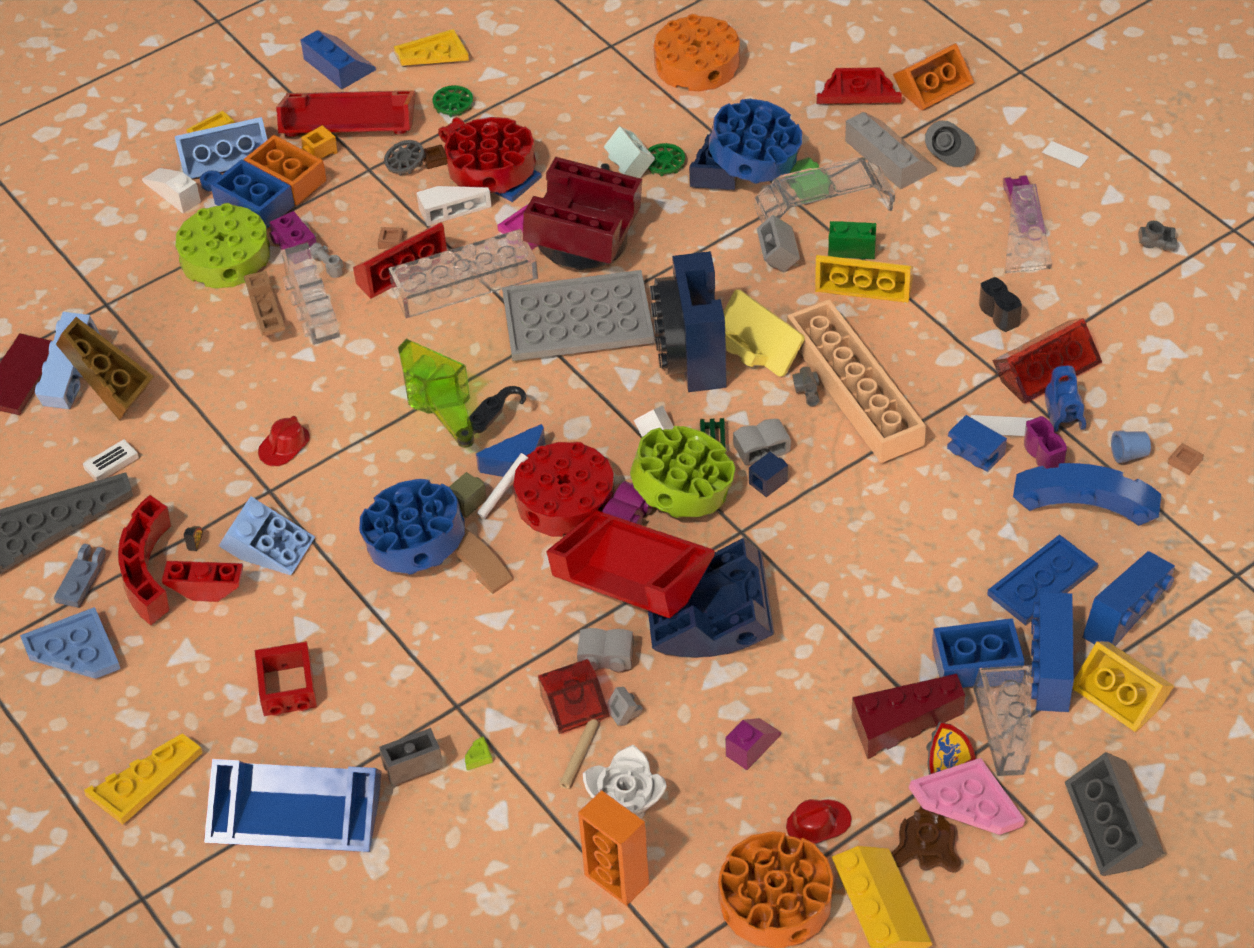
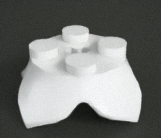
[583,745,667,818]

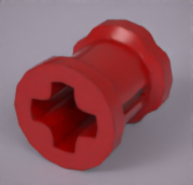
[438,117,465,144]

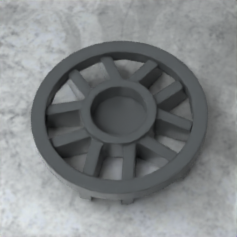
[384,140,425,176]

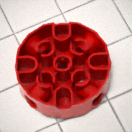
[444,117,536,193]
[513,442,615,537]

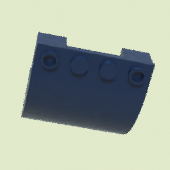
[648,538,774,658]

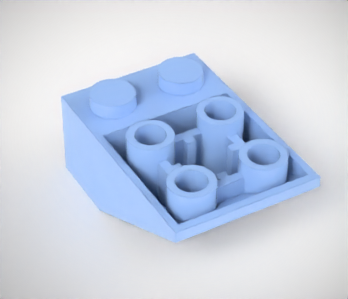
[219,496,315,575]

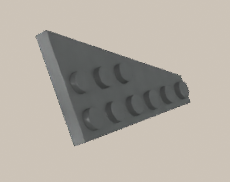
[0,472,133,574]

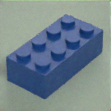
[1031,592,1074,712]

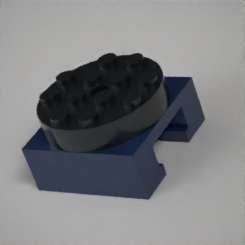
[650,251,726,392]

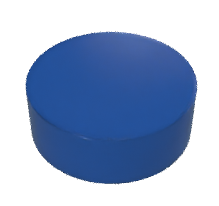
[200,170,222,191]

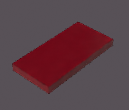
[0,333,52,415]

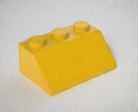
[1072,641,1174,732]

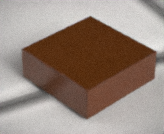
[423,144,447,170]

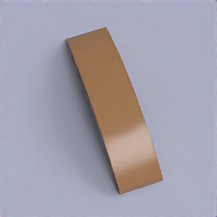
[244,271,285,336]
[453,528,513,594]

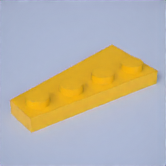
[84,733,203,825]

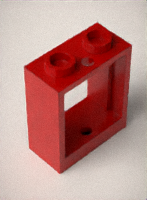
[254,641,317,716]

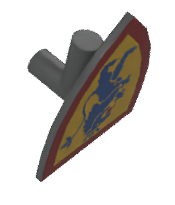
[926,722,976,775]

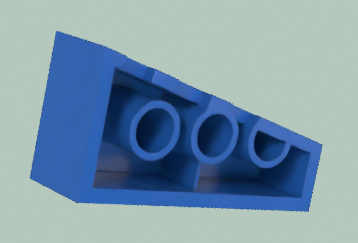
[1082,551,1175,646]

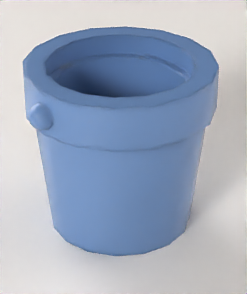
[1111,430,1151,463]

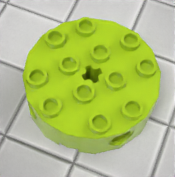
[175,203,270,289]
[630,426,735,518]

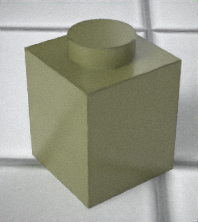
[449,472,487,518]

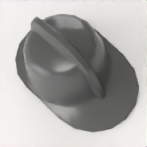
[925,121,976,167]

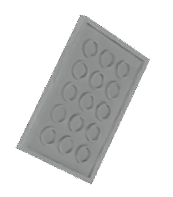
[502,270,655,361]

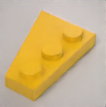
[394,29,469,66]

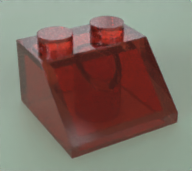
[538,659,610,734]

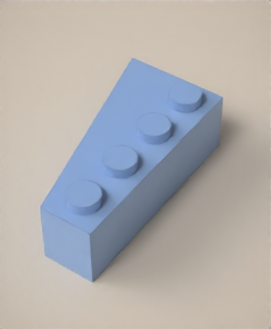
[35,312,101,409]

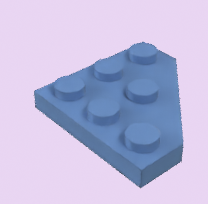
[20,607,121,679]

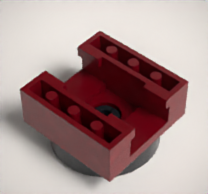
[523,157,643,270]

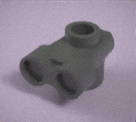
[1138,221,1177,251]
[792,366,820,406]

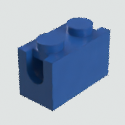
[947,415,1007,472]

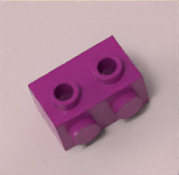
[269,211,317,264]

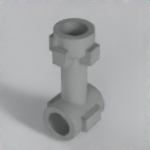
[310,243,344,278]

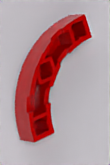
[118,495,171,626]

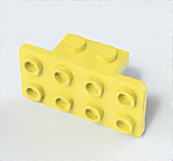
[723,290,805,377]

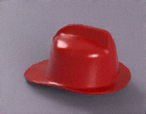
[258,416,310,466]
[786,799,852,844]

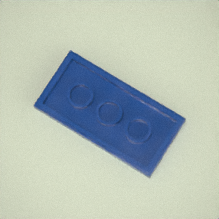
[987,534,1098,626]

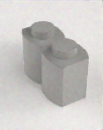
[733,419,791,465]
[577,628,634,672]

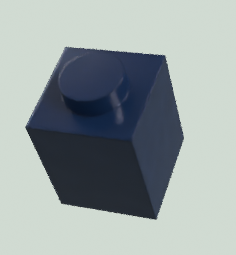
[749,452,788,497]

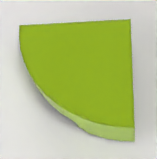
[465,736,493,771]

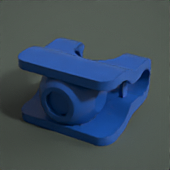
[1045,366,1086,432]

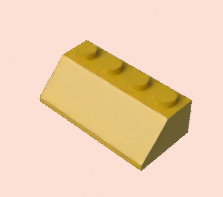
[815,255,913,303]
[832,846,932,948]

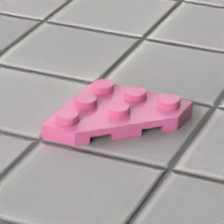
[909,758,1025,835]

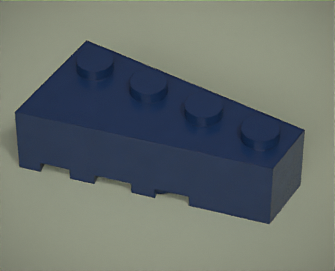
[689,126,737,190]

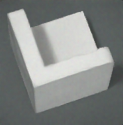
[634,405,674,437]

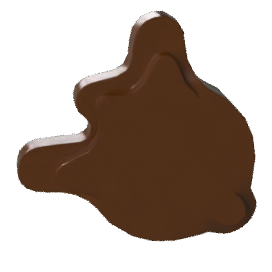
[891,806,961,873]

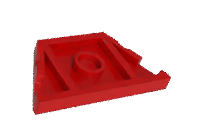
[816,67,902,104]

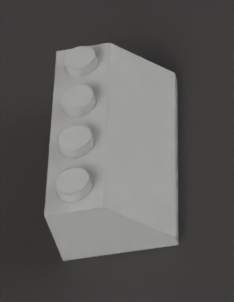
[845,112,936,189]

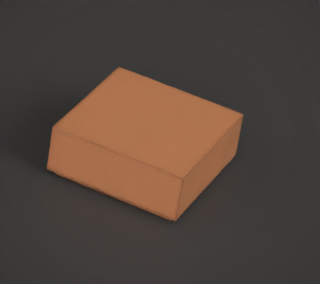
[378,227,404,249]
[1168,443,1204,475]

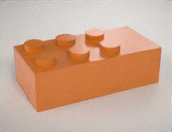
[578,790,649,906]

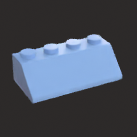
[175,117,267,179]

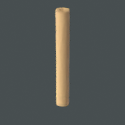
[559,718,599,789]

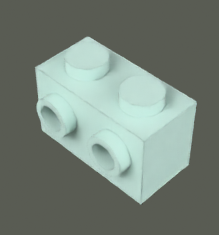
[604,126,655,178]

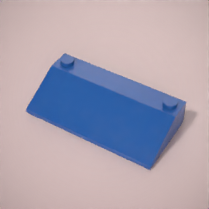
[204,759,381,852]

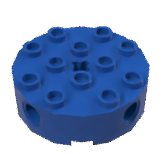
[709,98,802,183]
[359,479,465,574]

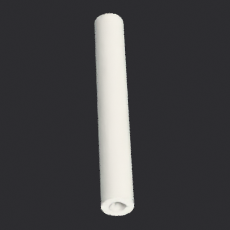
[477,453,528,519]

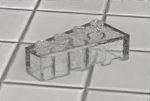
[281,243,340,345]

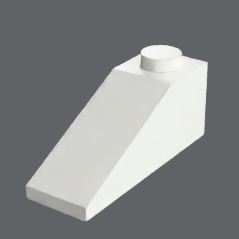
[142,168,201,213]
[416,186,491,226]

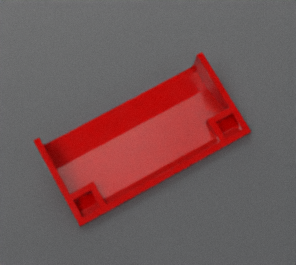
[276,90,416,136]

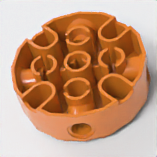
[653,14,740,92]
[718,831,833,948]

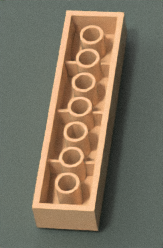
[787,299,926,463]

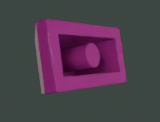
[725,718,781,770]

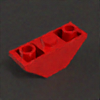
[162,561,244,602]

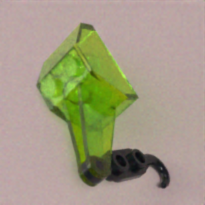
[398,338,527,448]

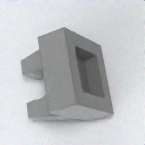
[605,687,643,726]

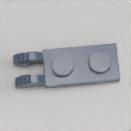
[54,543,106,608]

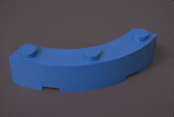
[1013,463,1161,526]

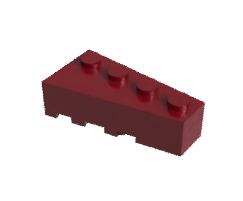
[852,674,965,759]

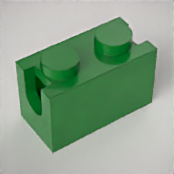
[828,221,876,259]

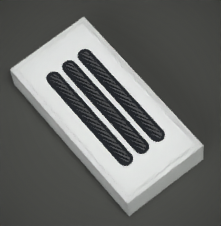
[83,439,139,481]

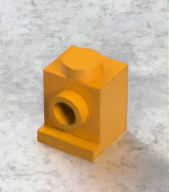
[301,126,338,159]

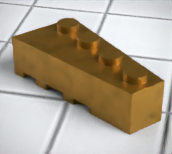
[56,317,154,420]

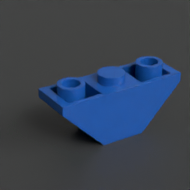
[476,424,545,477]

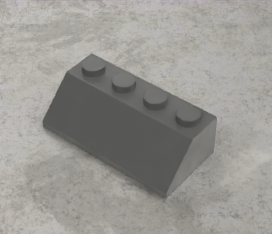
[1065,752,1164,876]

